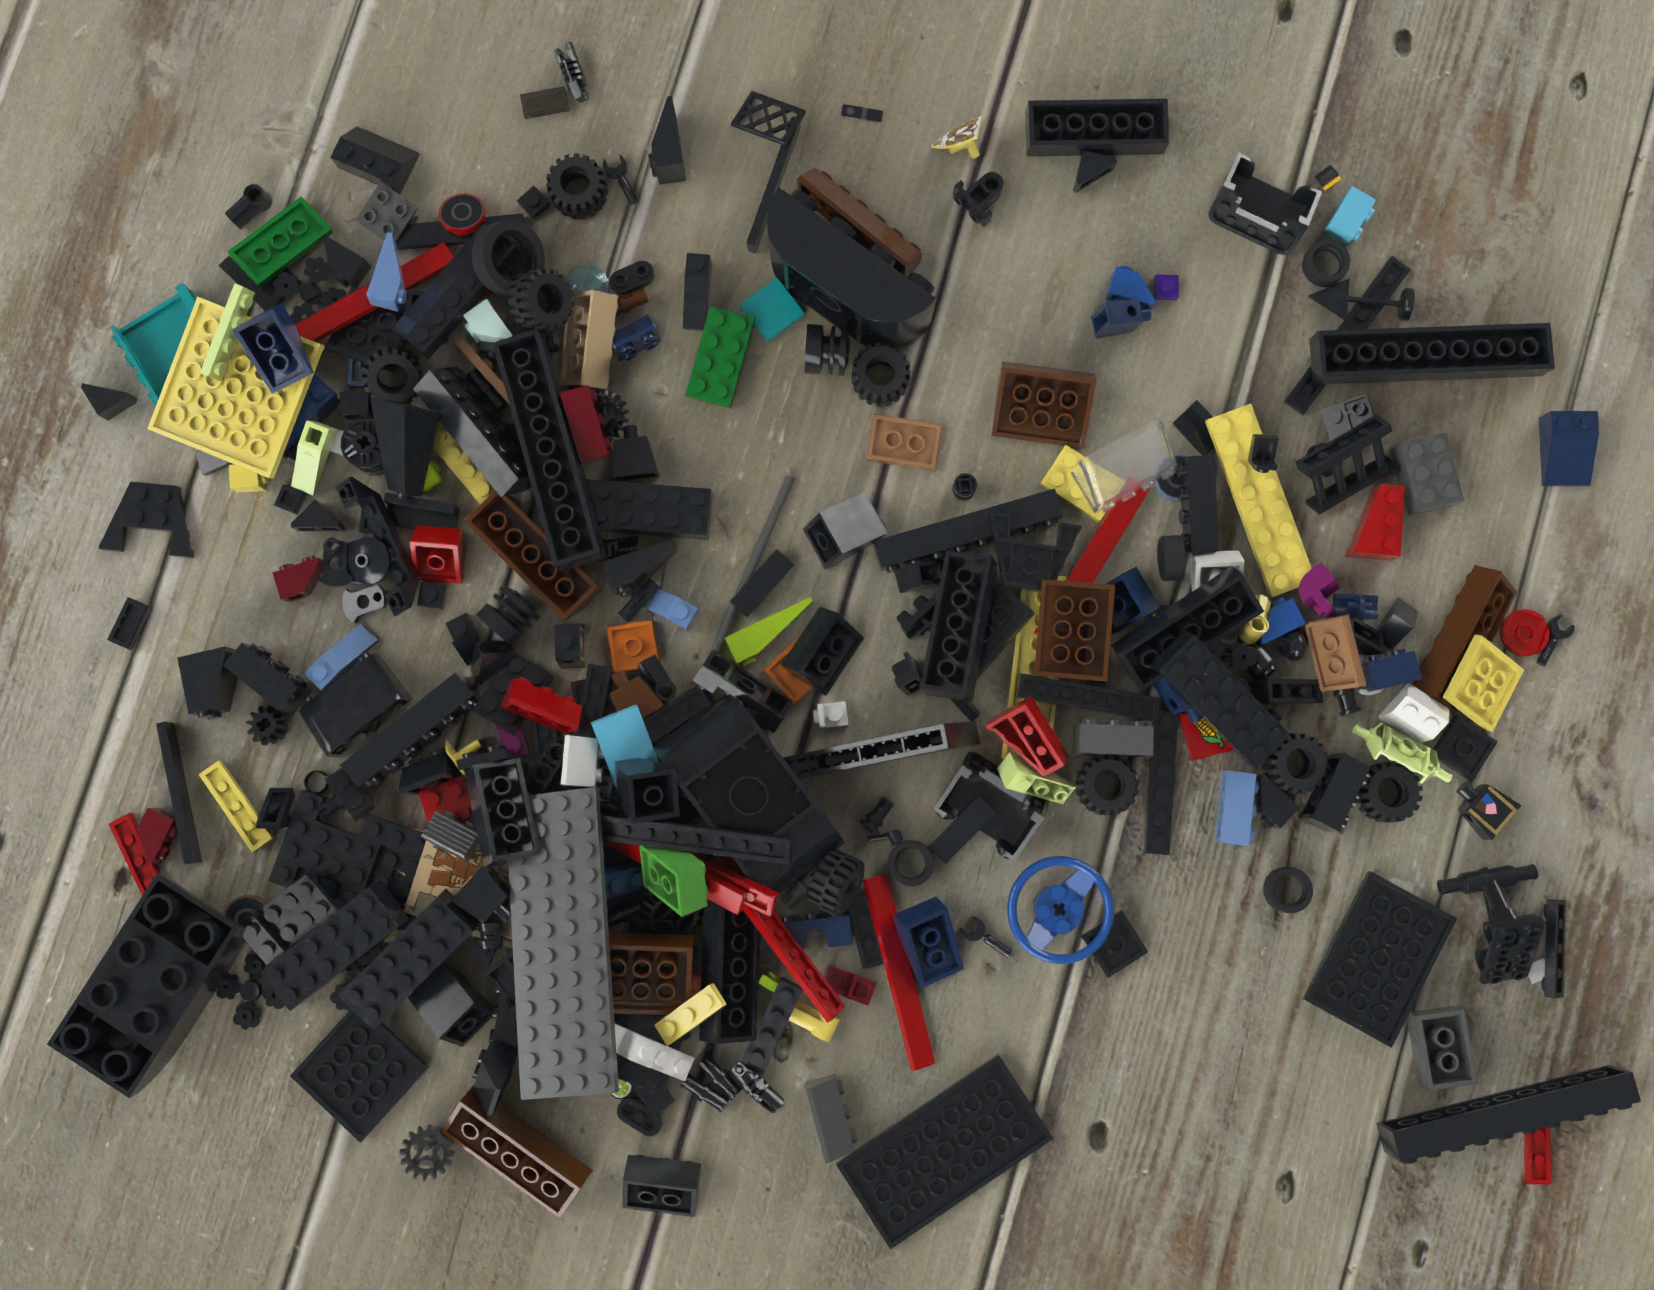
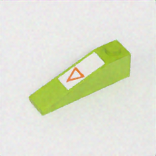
[725,597,813,667]

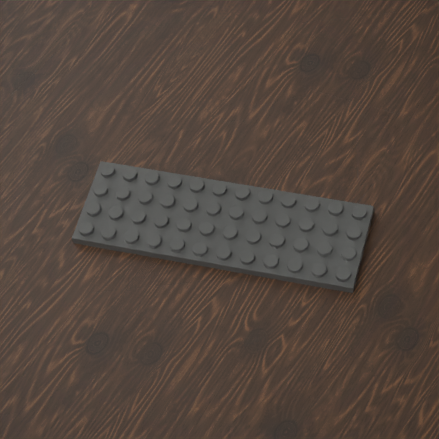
[508,787,619,1100]

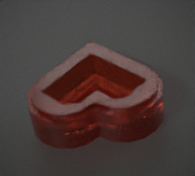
[691,971,702,998]

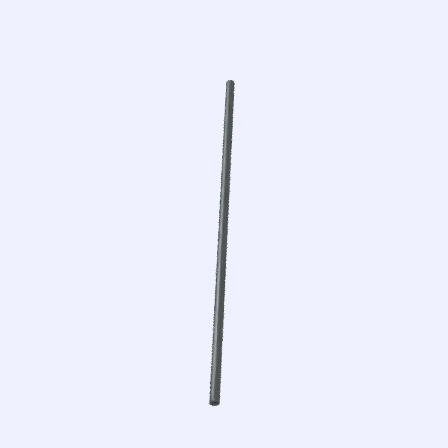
[619,475,795,860]

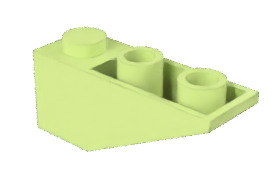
[291,420,338,495]
[997,752,1076,804]

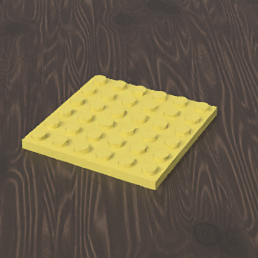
[147,297,324,479]

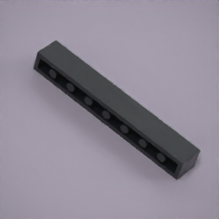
[873,489,1063,573]

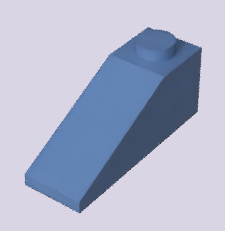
[366,232,407,312]
[304,624,379,690]

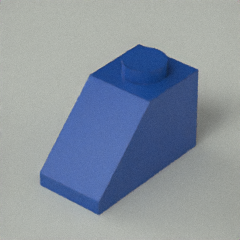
[1105,266,1155,310]
[1255,597,1306,646]

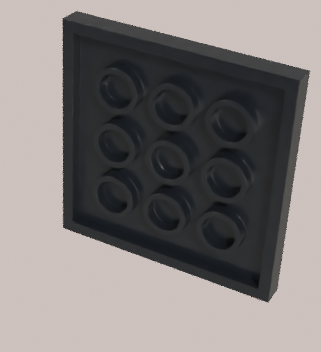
[290,1009,430,1143]

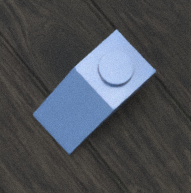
[647,589,700,632]

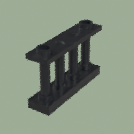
[1296,415,1399,515]

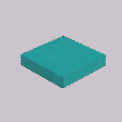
[740,278,805,343]

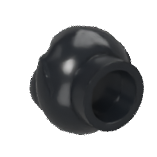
[1277,627,1309,661]

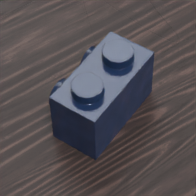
[1361,648,1422,692]

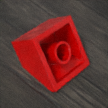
[410,525,466,584]

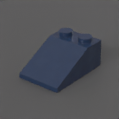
[232,303,314,394]
[285,374,338,451]
[1539,411,1599,486]
[893,896,964,988]

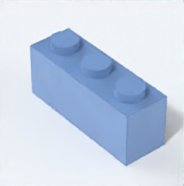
[1214,770,1259,846]

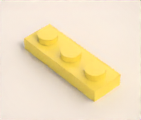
[655,983,727,1046]

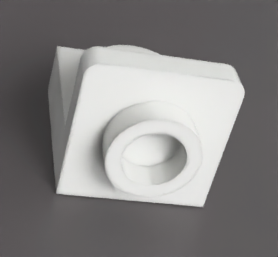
[813,701,848,729]

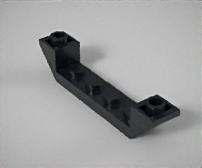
[335,477,419,617]

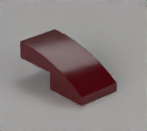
[824,964,876,1006]

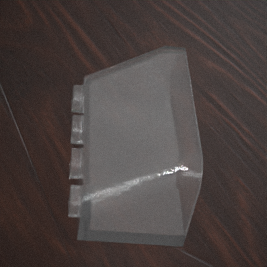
[1071,418,1178,513]

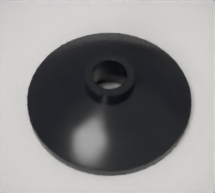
[347,537,390,584]

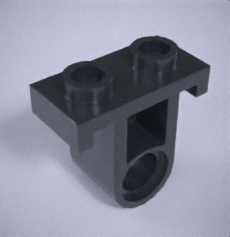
[953,172,1004,227]

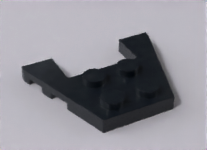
[99,482,194,558]
[989,511,1082,592]

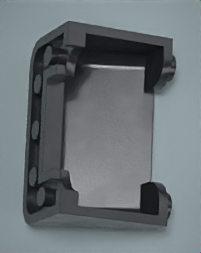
[1208,152,1322,255]
[299,652,413,757]
[933,751,1049,862]

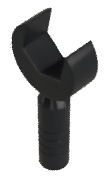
[603,155,638,205]
[1536,615,1575,667]
[960,916,1012,958]

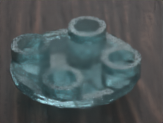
[565,265,609,293]

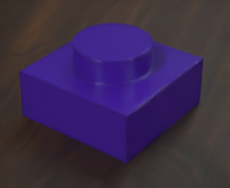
[1154,274,1179,301]

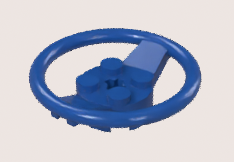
[1007,856,1114,964]

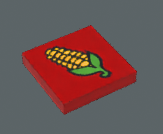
[1178,713,1233,761]

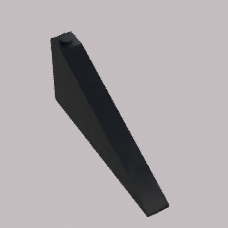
[783,721,980,779]

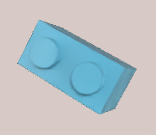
[1323,186,1376,246]

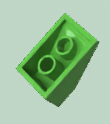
[639,845,708,917]

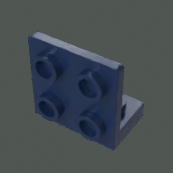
[612,314,661,361]

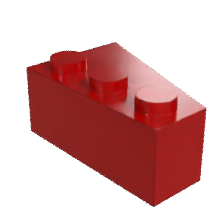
[1344,484,1405,561]
[985,696,1069,776]

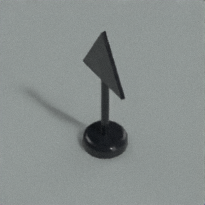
[1308,278,1415,321]

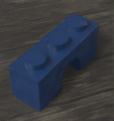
[781,913,852,950]

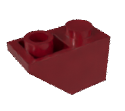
[272,556,323,602]
[137,808,178,864]

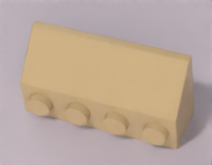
[559,290,618,390]

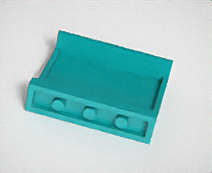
[110,283,197,405]

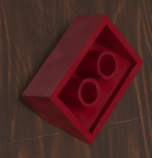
[560,385,612,465]

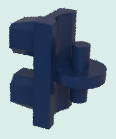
[1333,594,1378,620]

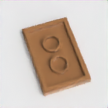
[866,414,943,472]
[1304,615,1366,692]

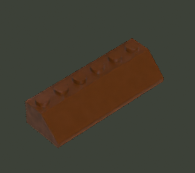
[797,168,922,278]
[464,490,602,621]
[1412,565,1517,715]
[441,1085,593,1219]

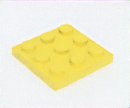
[1443,635,1524,732]

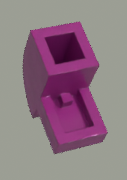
[1299,562,1340,618]

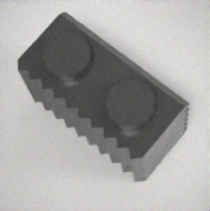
[421,810,479,862]

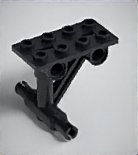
[1437,864,1546,984]

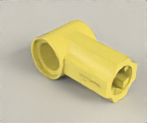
[1239,594,1271,644]
[789,1001,840,1042]

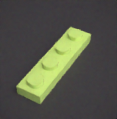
[200,283,255,381]

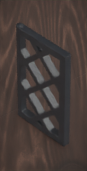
[731,91,806,146]

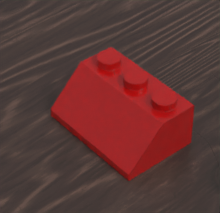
[500,677,582,735]

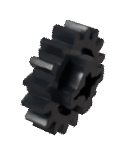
[595,390,629,441]
[399,1124,455,1181]

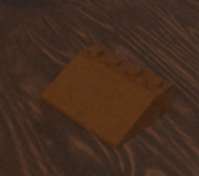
[991,361,1096,448]
[1034,579,1115,681]
[609,932,693,1015]

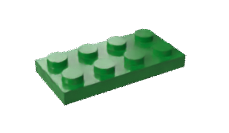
[227,197,333,288]
[685,306,756,408]

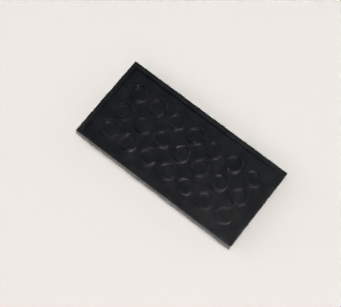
[836,1054,1054,1249]

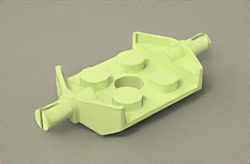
[1352,723,1453,784]

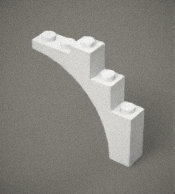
[615,1024,695,1081]

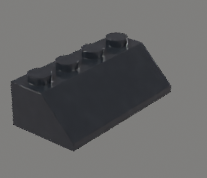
[465,758,540,868]

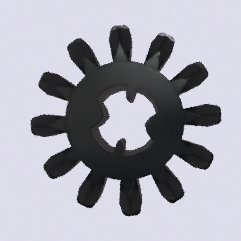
[246,705,289,746]

